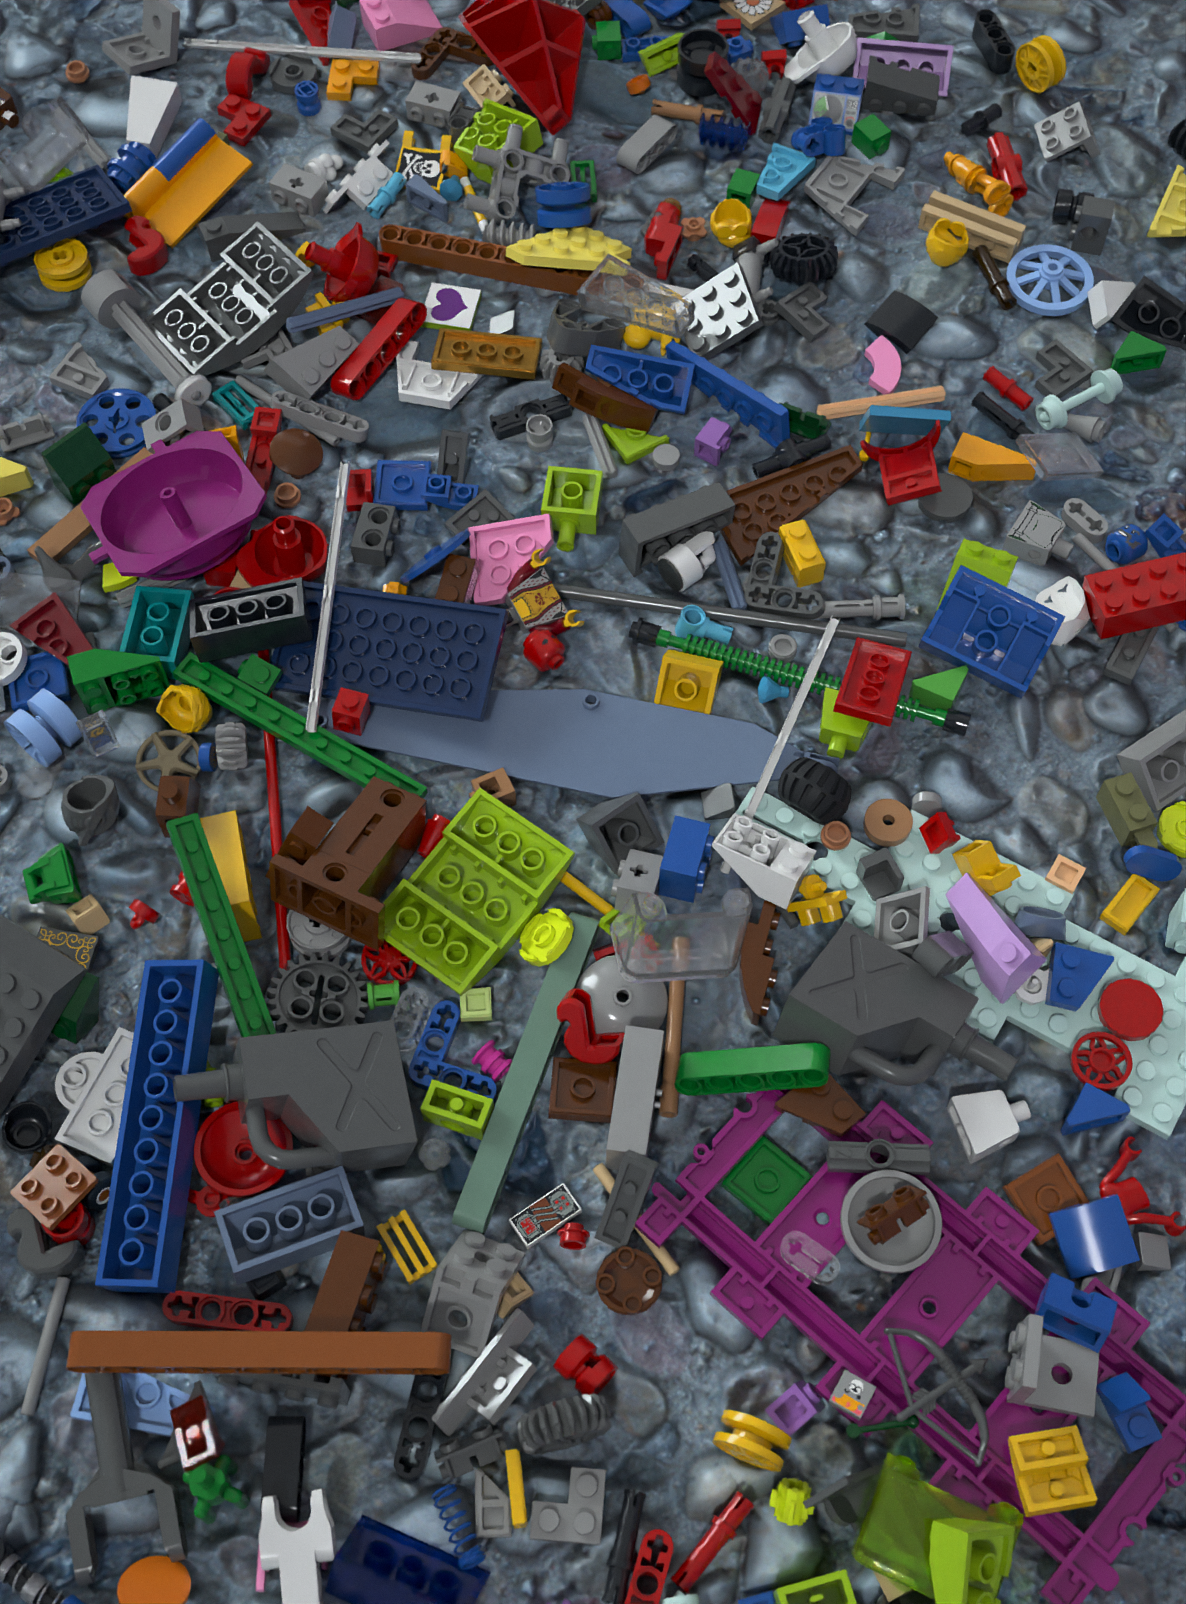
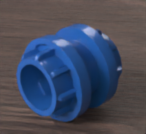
[107,141,157,194]

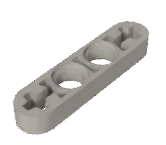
[270,391,369,443]

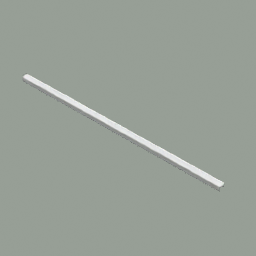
[183,38,421,63]
[305,461,351,733]
[720,615,840,874]

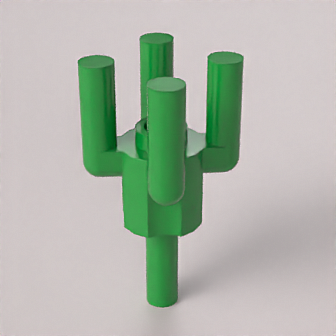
[183,1454,250,1524]

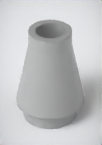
[1064,413,1107,443]

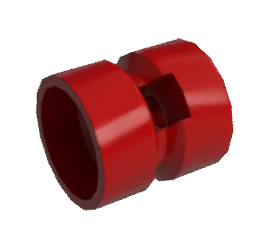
[41,1202,95,1246]
[553,1334,618,1395]

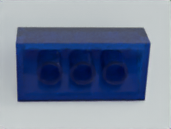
[325,1514,491,1604]

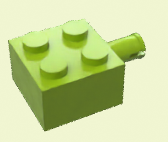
[541,466,603,552]

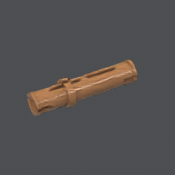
[651,99,725,127]

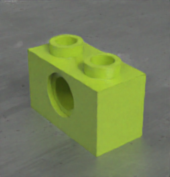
[420,1079,494,1140]

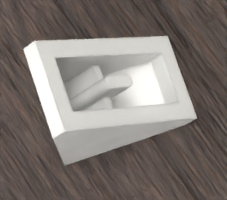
[1087,280,1136,329]

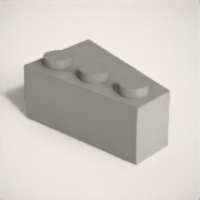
[264,326,359,400]

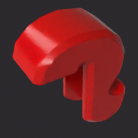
[225,47,270,100]
[125,216,169,276]
[556,988,624,1065]

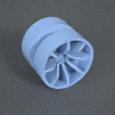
[4,688,85,767]

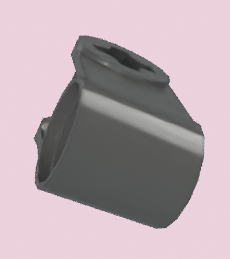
[447,101,483,146]

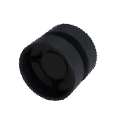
[677,28,729,97]

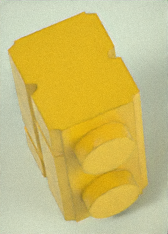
[778,519,826,588]

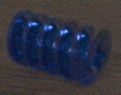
[698,113,751,153]

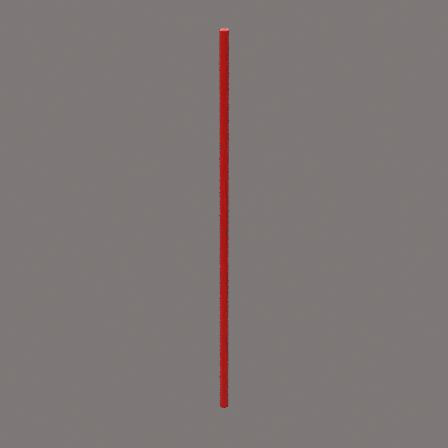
[250,529,295,1014]

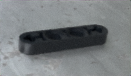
[394,1373,449,1481]

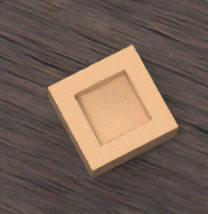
[1045,854,1086,894]

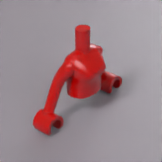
[1099,1136,1186,1237]

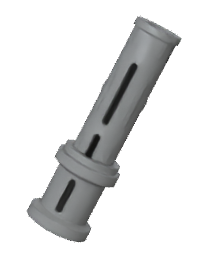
[819,594,905,620]

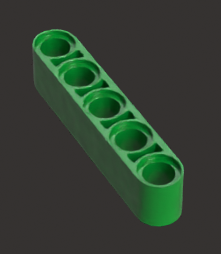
[674,1043,831,1096]

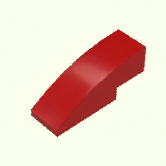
[751,198,791,244]

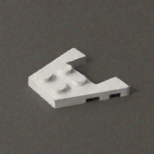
[396,340,484,409]

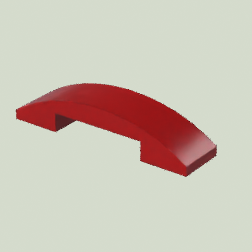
[245,407,282,495]

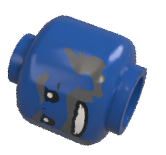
[1105,524,1148,565]

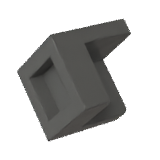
[856,847,904,901]

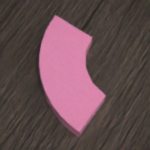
[864,335,901,395]

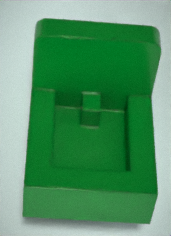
[237,654,283,697]

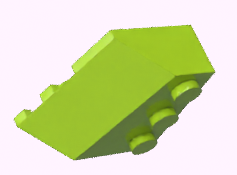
[453,98,544,184]

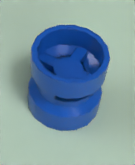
[294,80,321,116]

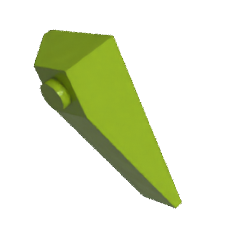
[929,1517,1015,1604]

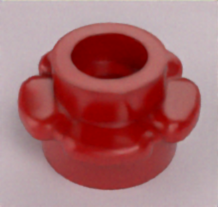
[557,1223,590,1250]

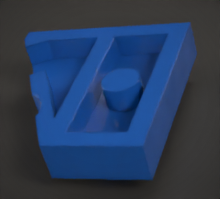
[1045,942,1114,1012]

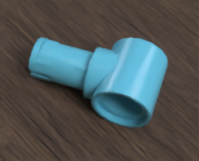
[675,605,733,645]

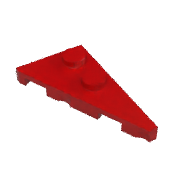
[289,0,331,66]

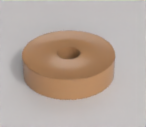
[863,799,913,847]

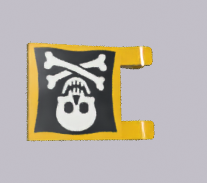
[395,130,453,193]

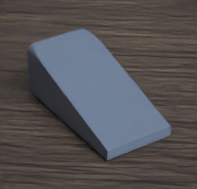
[327,6,357,49]
[405,174,449,223]

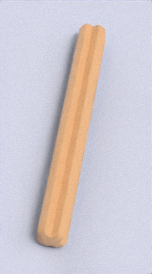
[816,386,946,420]

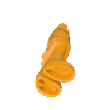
[944,151,1013,217]

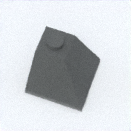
[576,792,664,875]

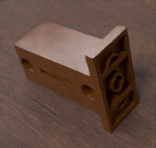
[269,776,427,951]

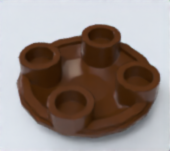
[269,428,323,479]
[596,1246,662,1315]

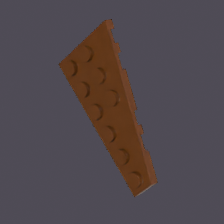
[719,445,863,567]

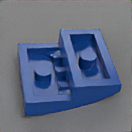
[1048,1194,1140,1279]

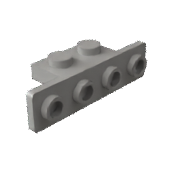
[432,1308,537,1436]

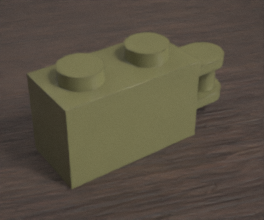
[1096,772,1158,849]

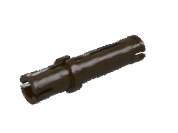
[972,245,1017,310]

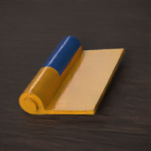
[123,118,253,249]

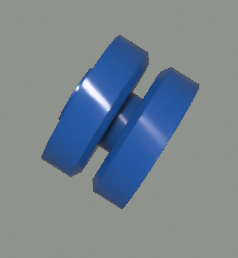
[535,182,592,228]

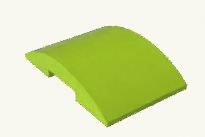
[383,787,575,996]

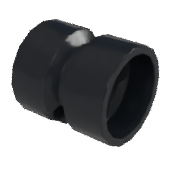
[1052,188,1094,224]

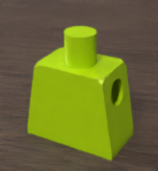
[819,687,873,759]

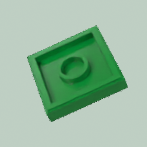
[721,1136,813,1226]

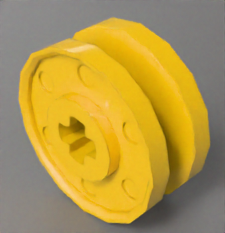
[1015,35,1066,93]
[34,238,92,292]
[712,1410,792,1472]

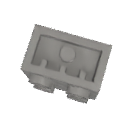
[1034,101,1101,162]

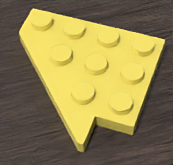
[506,225,632,273]

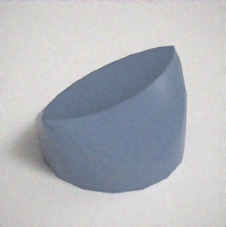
[1014,906,1066,940]

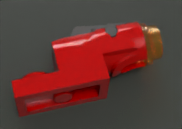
[640,198,683,280]

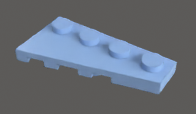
[70,1373,215,1437]

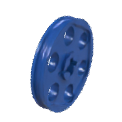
[76,388,156,459]

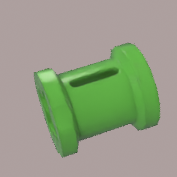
[367,980,401,1010]

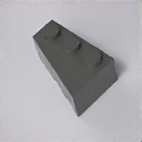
[863,55,940,116]

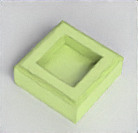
[460,987,492,1022]

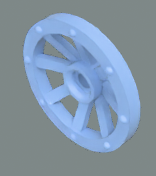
[1005,244,1094,316]

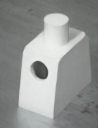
[946,1090,1031,1164]

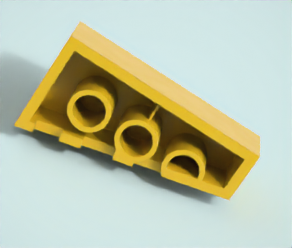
[200,810,262,942]

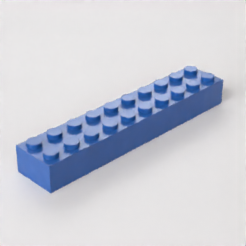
[95,959,219,1293]

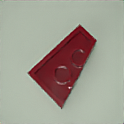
[704,51,763,137]
[9,592,95,667]

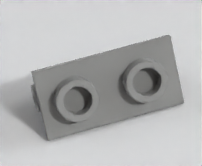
[0,412,55,453]

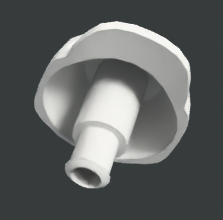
[784,11,857,84]

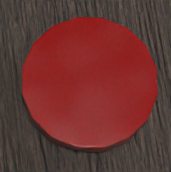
[1097,978,1164,1041]

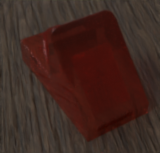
[170,1395,225,1473]

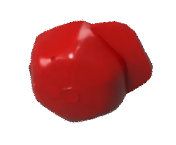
[305,222,379,303]
[236,515,329,587]

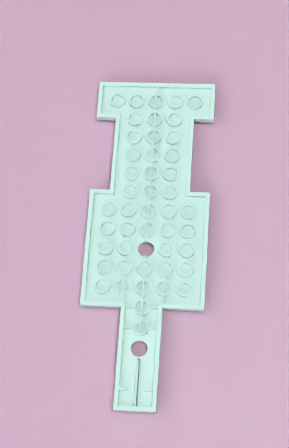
[735,786,1186,1140]

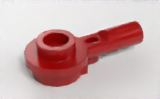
[188,1186,229,1218]

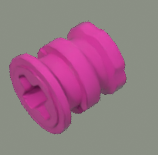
[471,1040,513,1083]

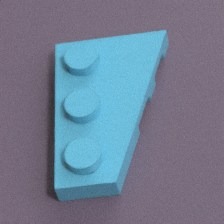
[756,143,816,201]

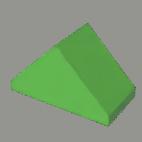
[909,665,969,711]

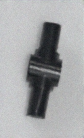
[752,433,832,479]

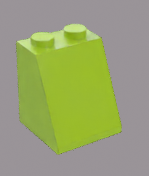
[936,539,1018,612]

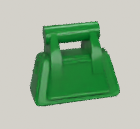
[22,843,83,904]

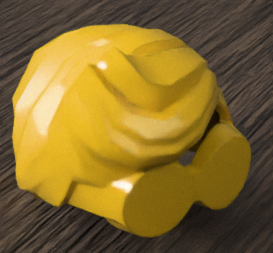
[710,198,752,248]
[925,218,969,267]
[156,684,212,734]

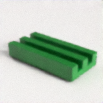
[570,160,597,203]

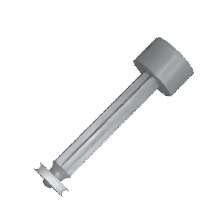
[81,269,212,408]

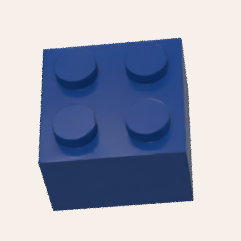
[658,815,715,903]

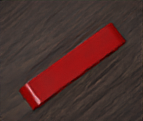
[331,298,427,401]

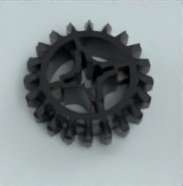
[769,232,838,284]

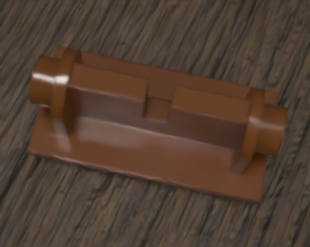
[857,1185,930,1245]

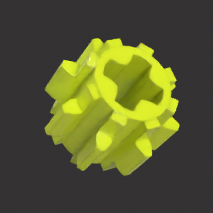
[769,1478,814,1526]

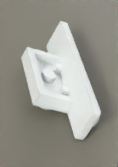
[323,140,393,214]

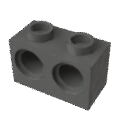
[350,502,401,567]

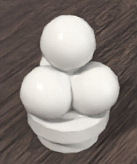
[304,153,343,181]

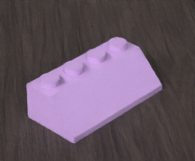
[853,37,954,97]

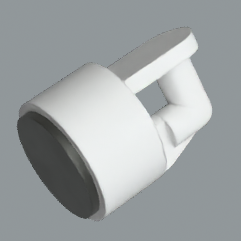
[658,531,716,592]

